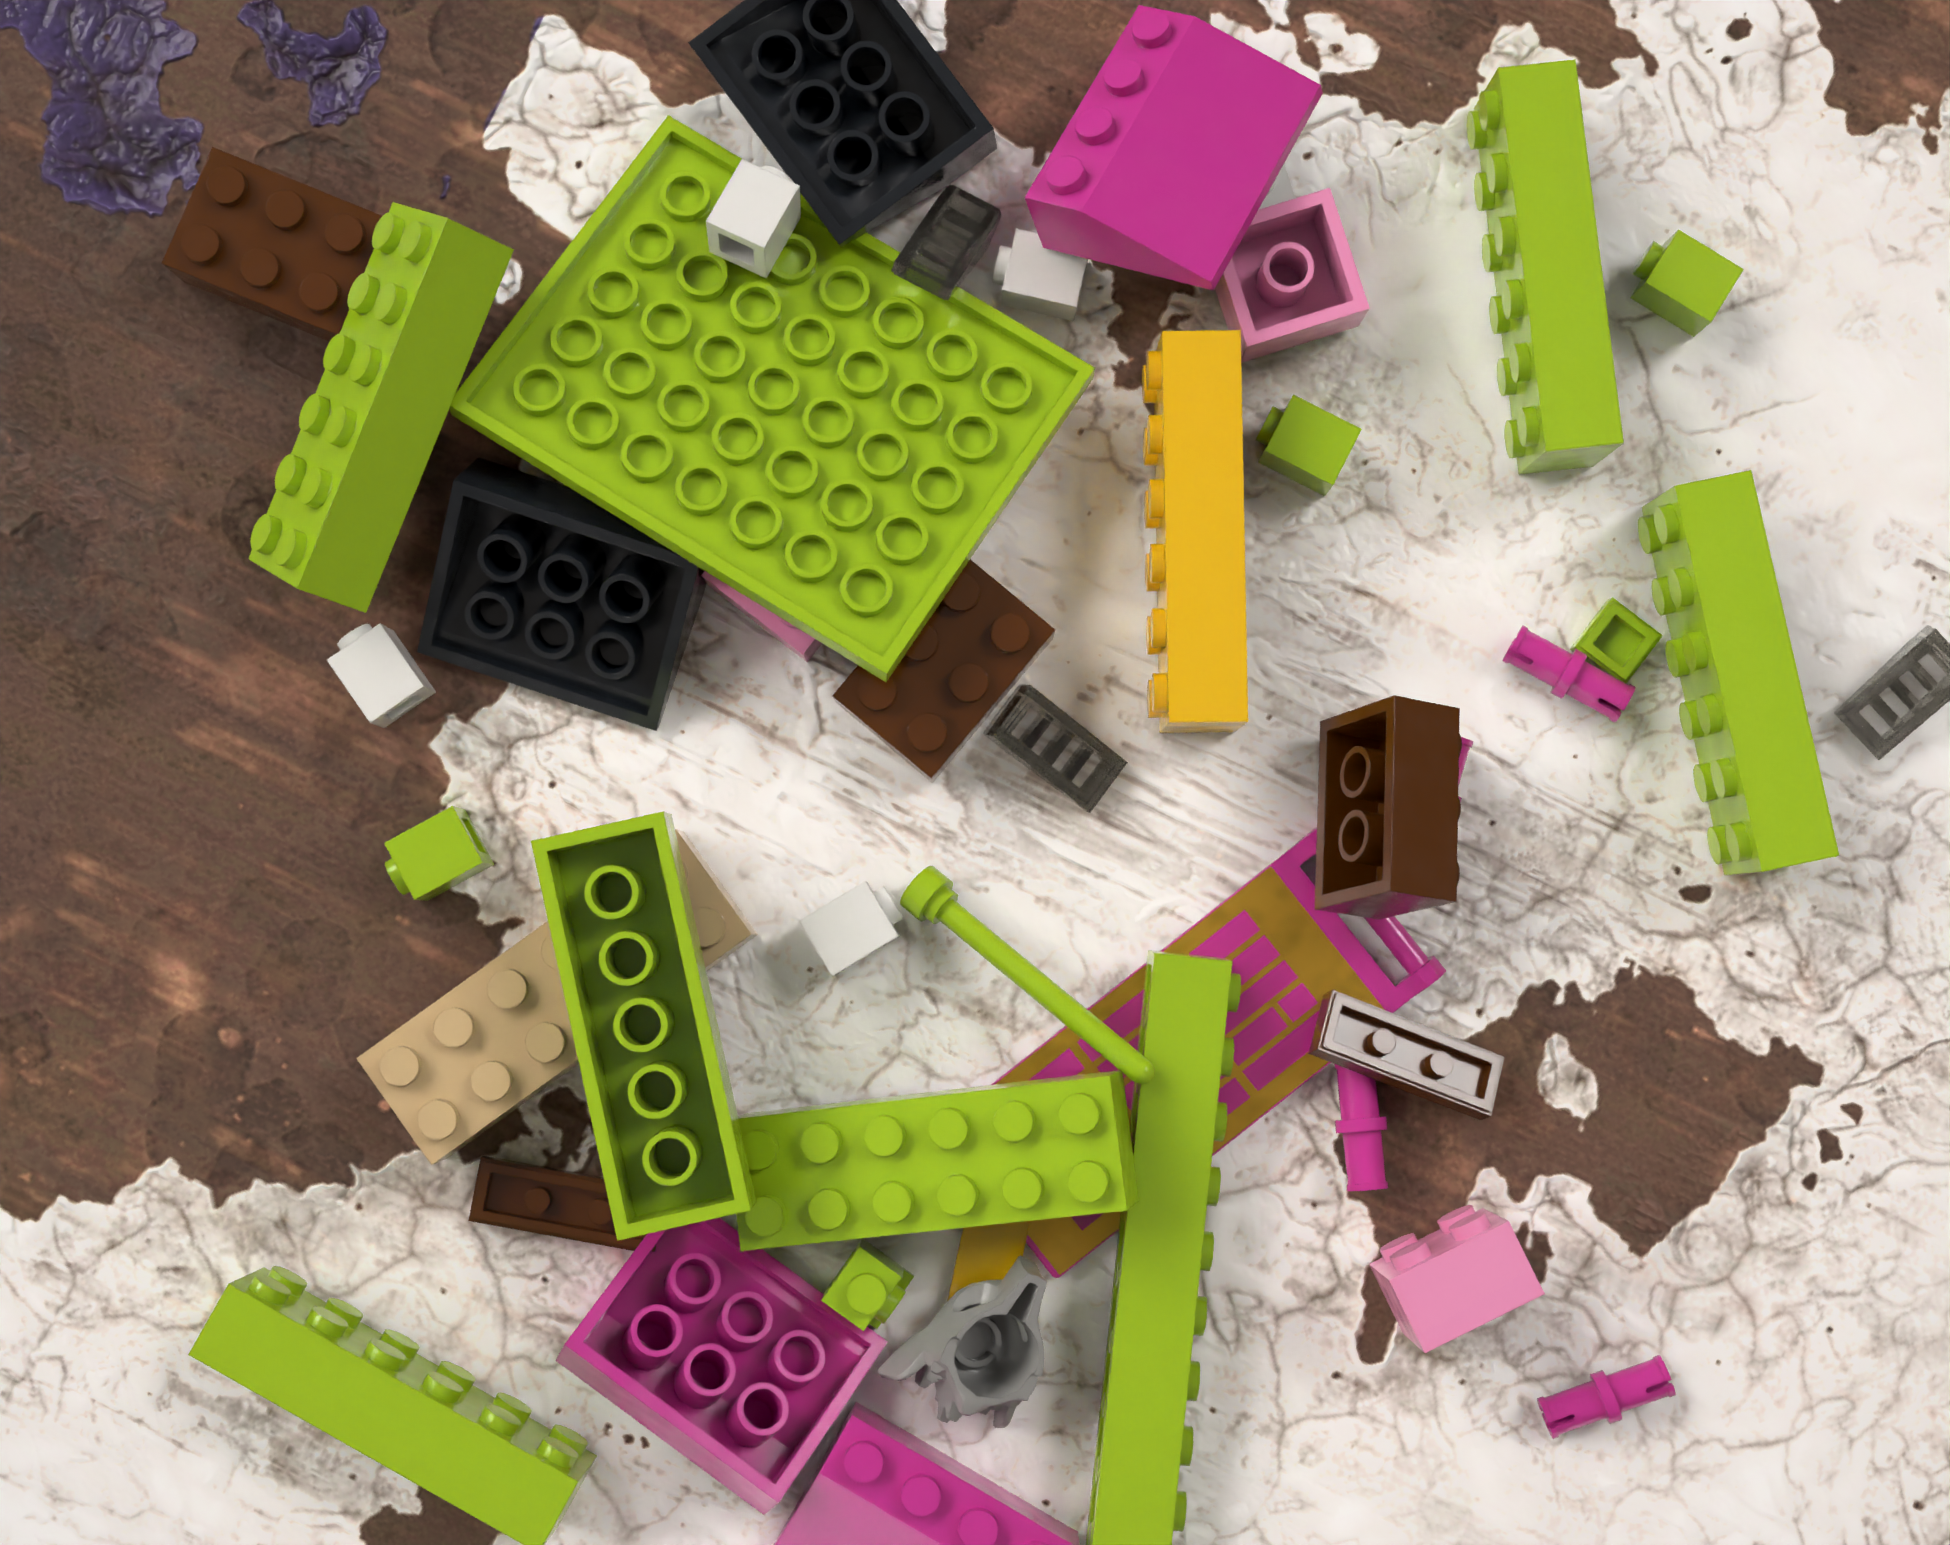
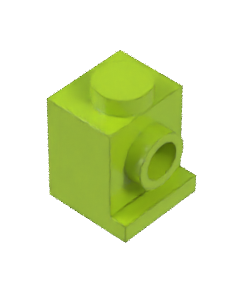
[821,1238,914,1331]

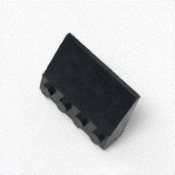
[688,0,997,247]
[417,457,707,731]

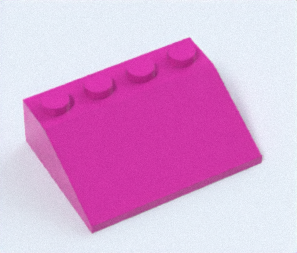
[1024,5,1323,291]
[555,1218,888,1515]
[773,1402,1080,1545]

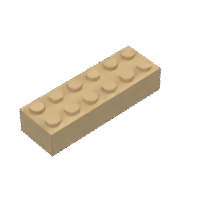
[356,829,758,1165]

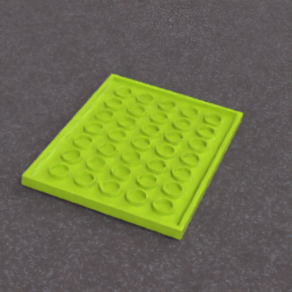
[449,115,1095,682]

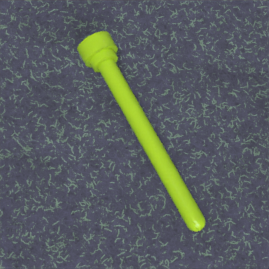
[900,866,1155,1084]

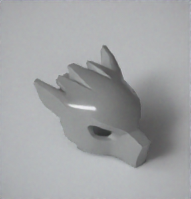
[878,1255,1047,1428]

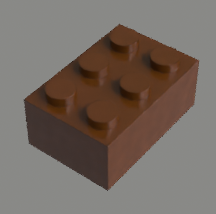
[162,147,382,342]
[832,559,1056,783]
[1315,695,1462,919]

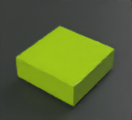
[1570,597,1663,684]

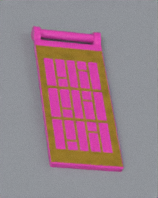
[991,827,1446,1278]

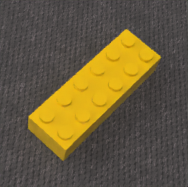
[1142,330,1248,733]

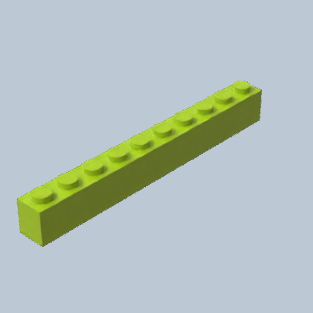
[1085,950,1241,1545]

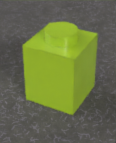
[1630,229,1744,337]
[1255,394,1362,496]
[384,806,495,901]

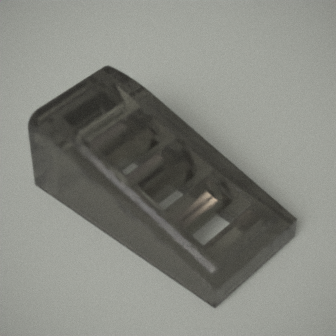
[891,185,1002,300]
[1834,625,1950,761]
[983,684,1128,813]

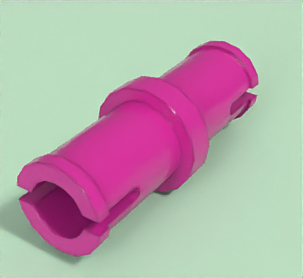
[1502,625,1636,723]
[1334,1064,1388,1191]
[1537,1355,1676,1439]

